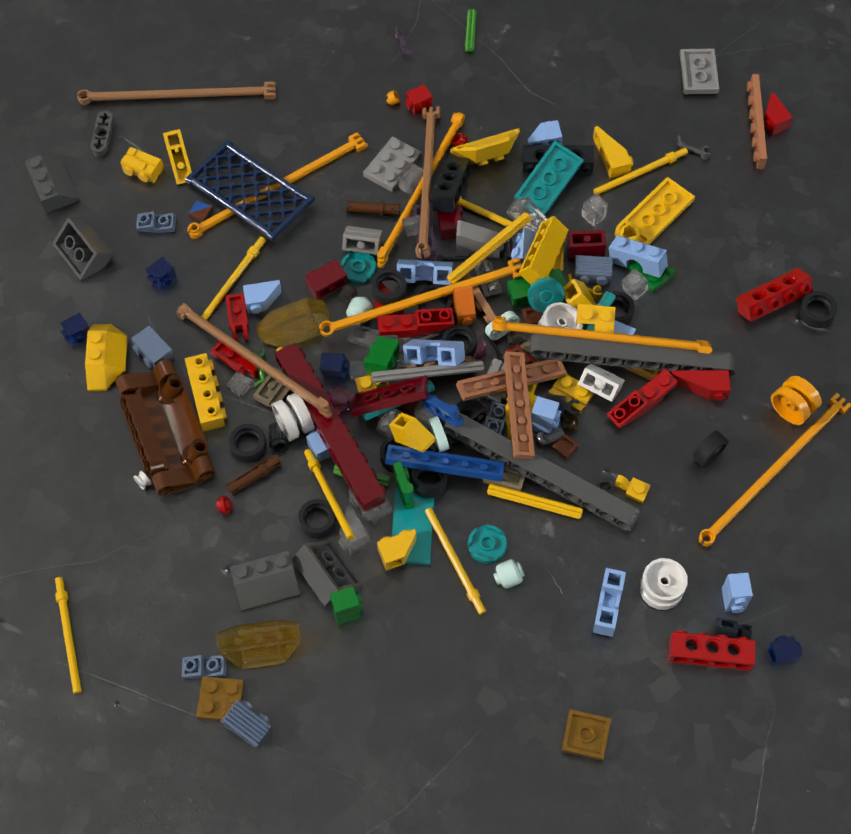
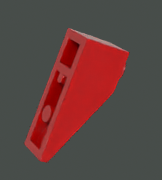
[671,370,731,401]

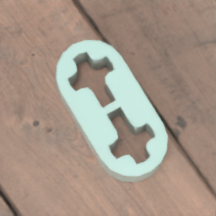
[485,311,520,340]
[428,416,449,452]

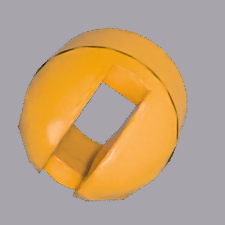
[386,90,400,105]

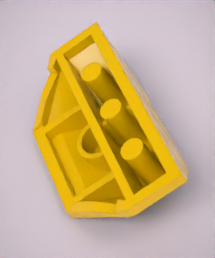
[450,128,520,167]
[85,324,128,391]

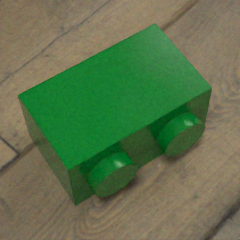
[363,336,400,376]
[330,586,363,626]

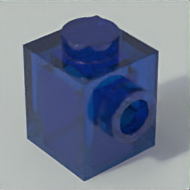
[145,256,177,290]
[60,312,90,345]
[319,352,350,378]
[767,635,802,668]

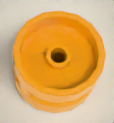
[771,376,822,425]

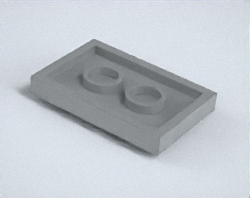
[680,49,719,94]
[363,136,421,192]

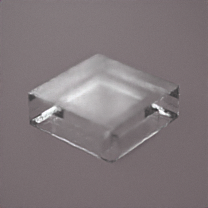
[402,215,420,237]
[226,372,253,397]

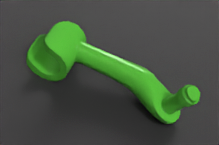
[254,348,266,387]

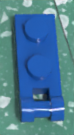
[421,394,464,427]

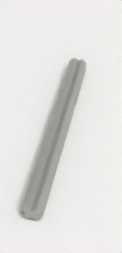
[371,361,484,383]

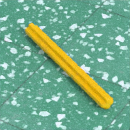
[447,212,531,284]

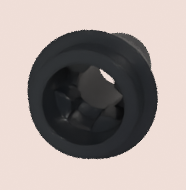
[268,422,288,452]

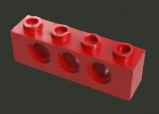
[736,268,813,322]
[668,630,755,671]

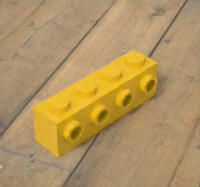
[519,216,569,285]
[184,353,227,432]

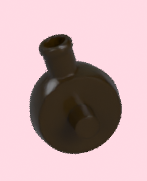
[560,414,579,432]

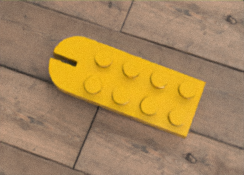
[614,177,695,245]

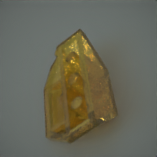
[255,298,331,348]
[216,619,301,669]

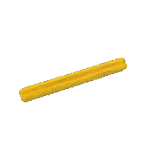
[487,483,583,519]

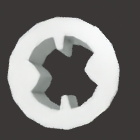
[133,471,152,490]

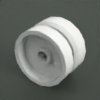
[538,302,583,329]
[271,393,315,441]
[640,558,688,610]

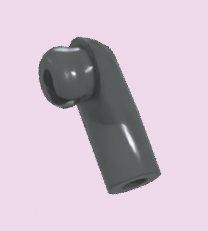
[535,428,564,446]

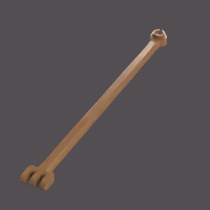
[77,82,276,105]
[415,106,440,259]
[176,303,333,418]

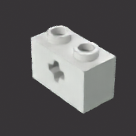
[578,364,625,402]

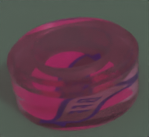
[474,340,488,359]

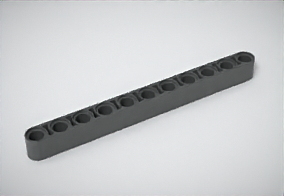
[530,334,735,377]
[443,413,640,531]

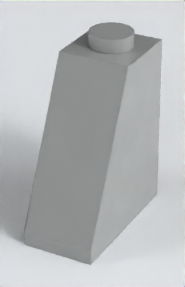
[456,220,504,258]

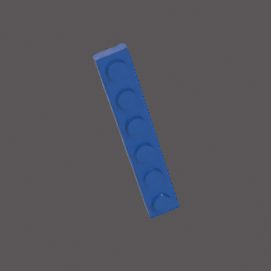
[385,444,505,482]

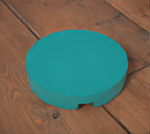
[340,252,377,285]
[527,277,565,313]
[467,524,507,564]

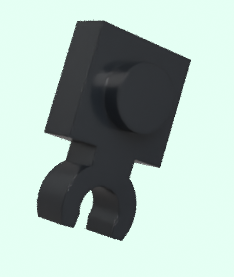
[547,394,580,415]
[715,618,752,639]

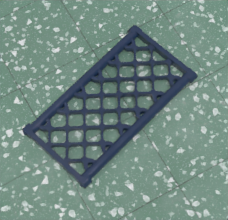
[185,140,315,241]

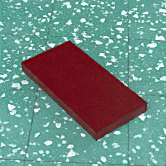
[351,375,429,417]

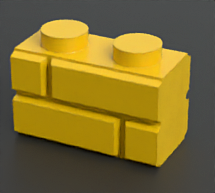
[121,147,164,183]

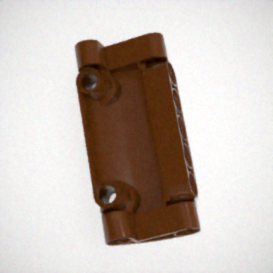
[116,359,215,495]

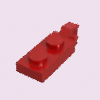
[210,341,259,378]

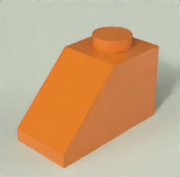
[453,285,476,326]

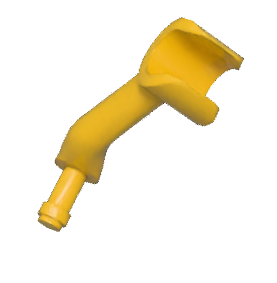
[567,274,603,300]

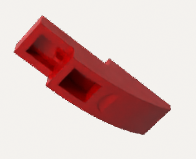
[377,308,455,339]
[606,368,678,428]

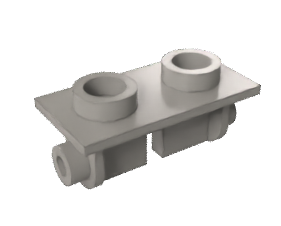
[474,258,502,297]

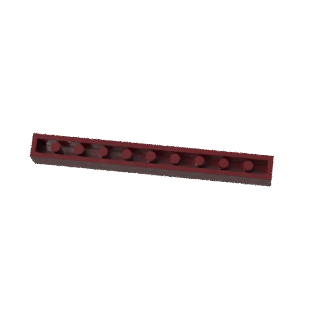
[275,343,387,513]

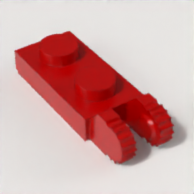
[225,293,249,341]

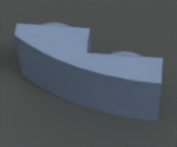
[136,211,176,233]
[484,401,506,435]
[182,654,227,679]

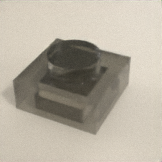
[507,322,528,346]

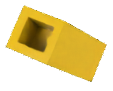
[563,279,596,309]
[389,413,436,453]
[377,529,416,571]

